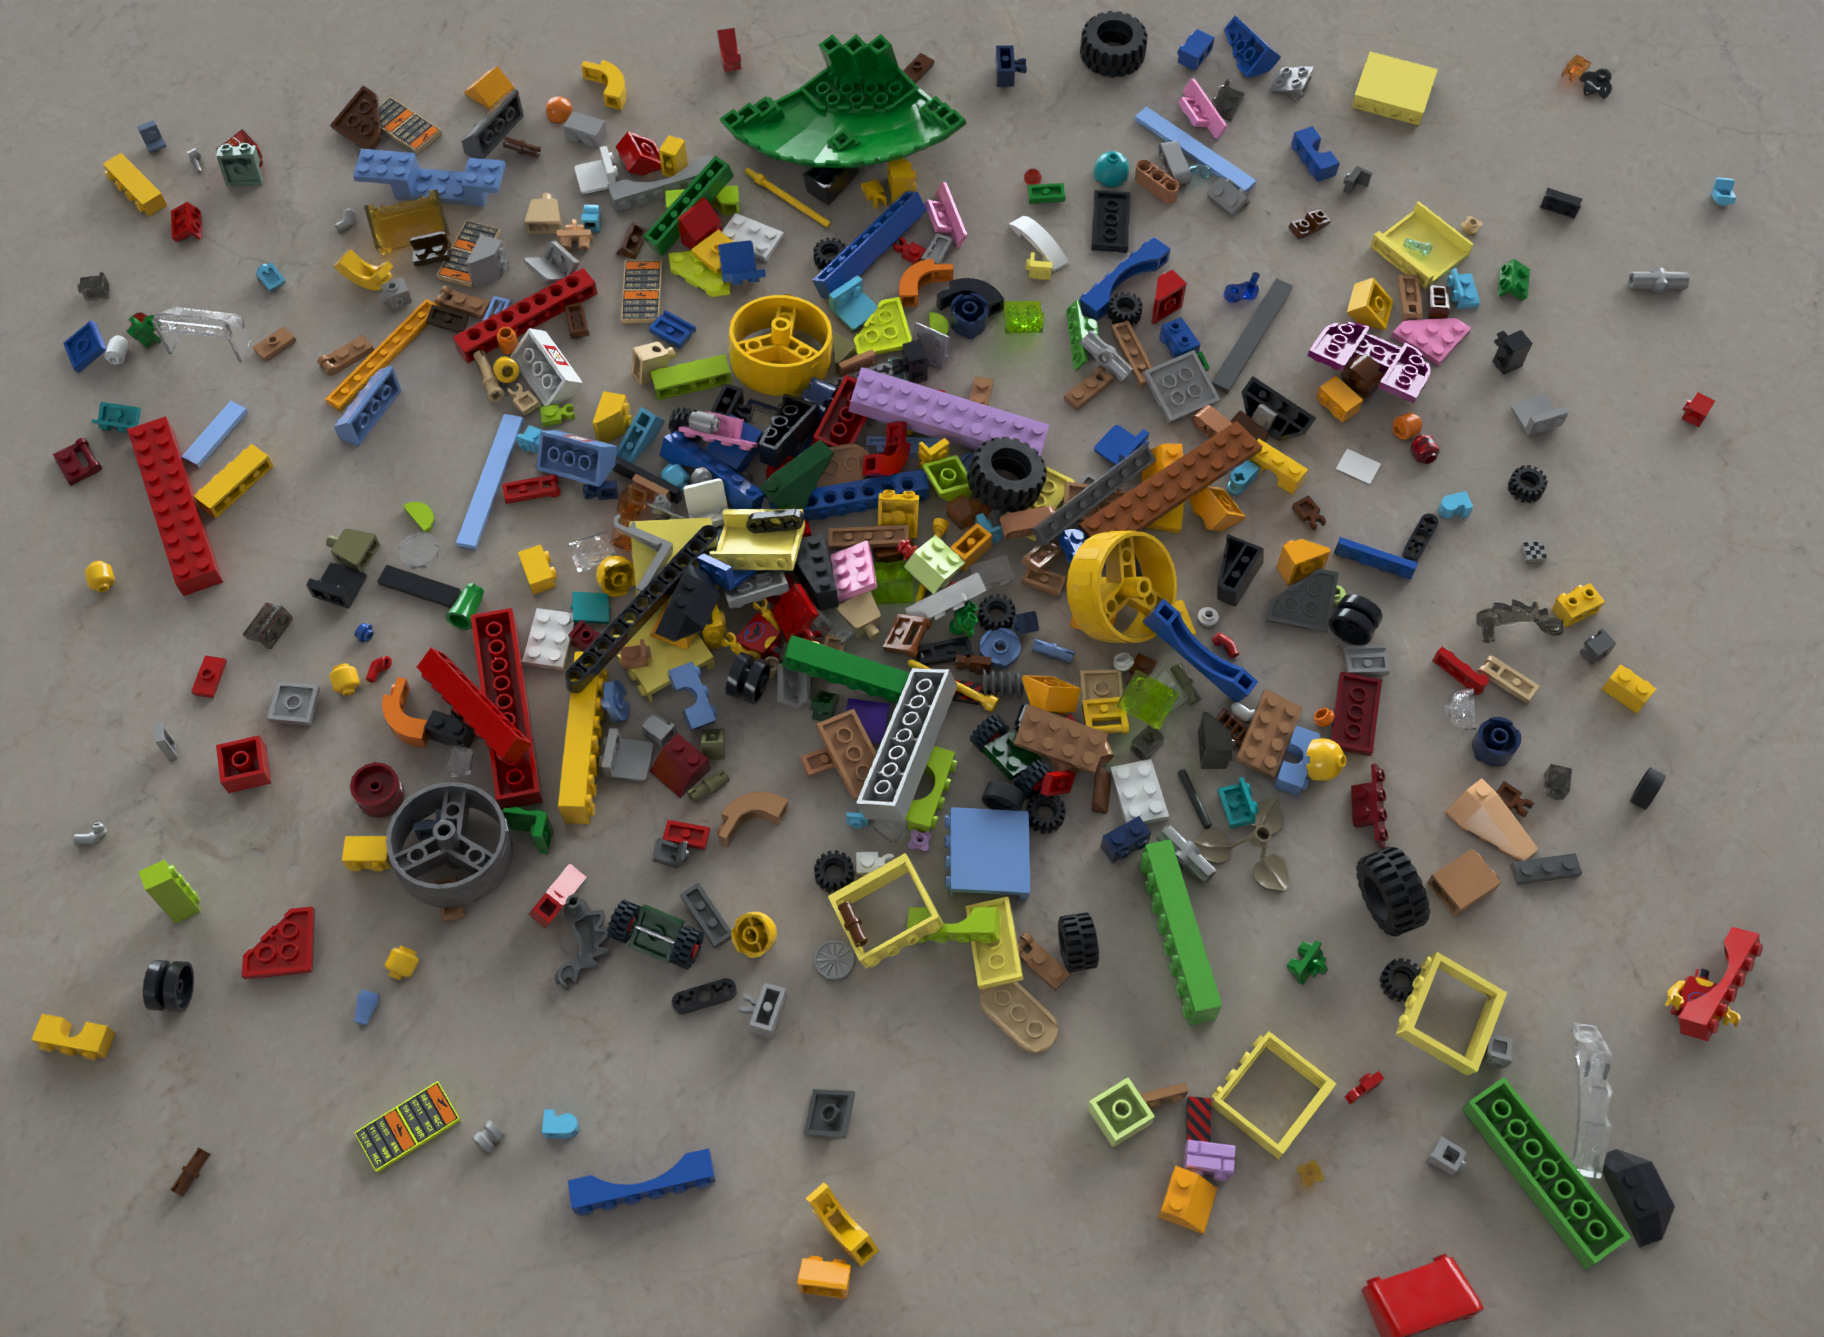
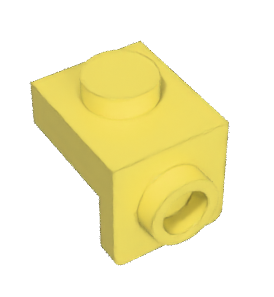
[1026,252,1052,280]

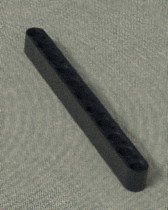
[565,525,718,693]

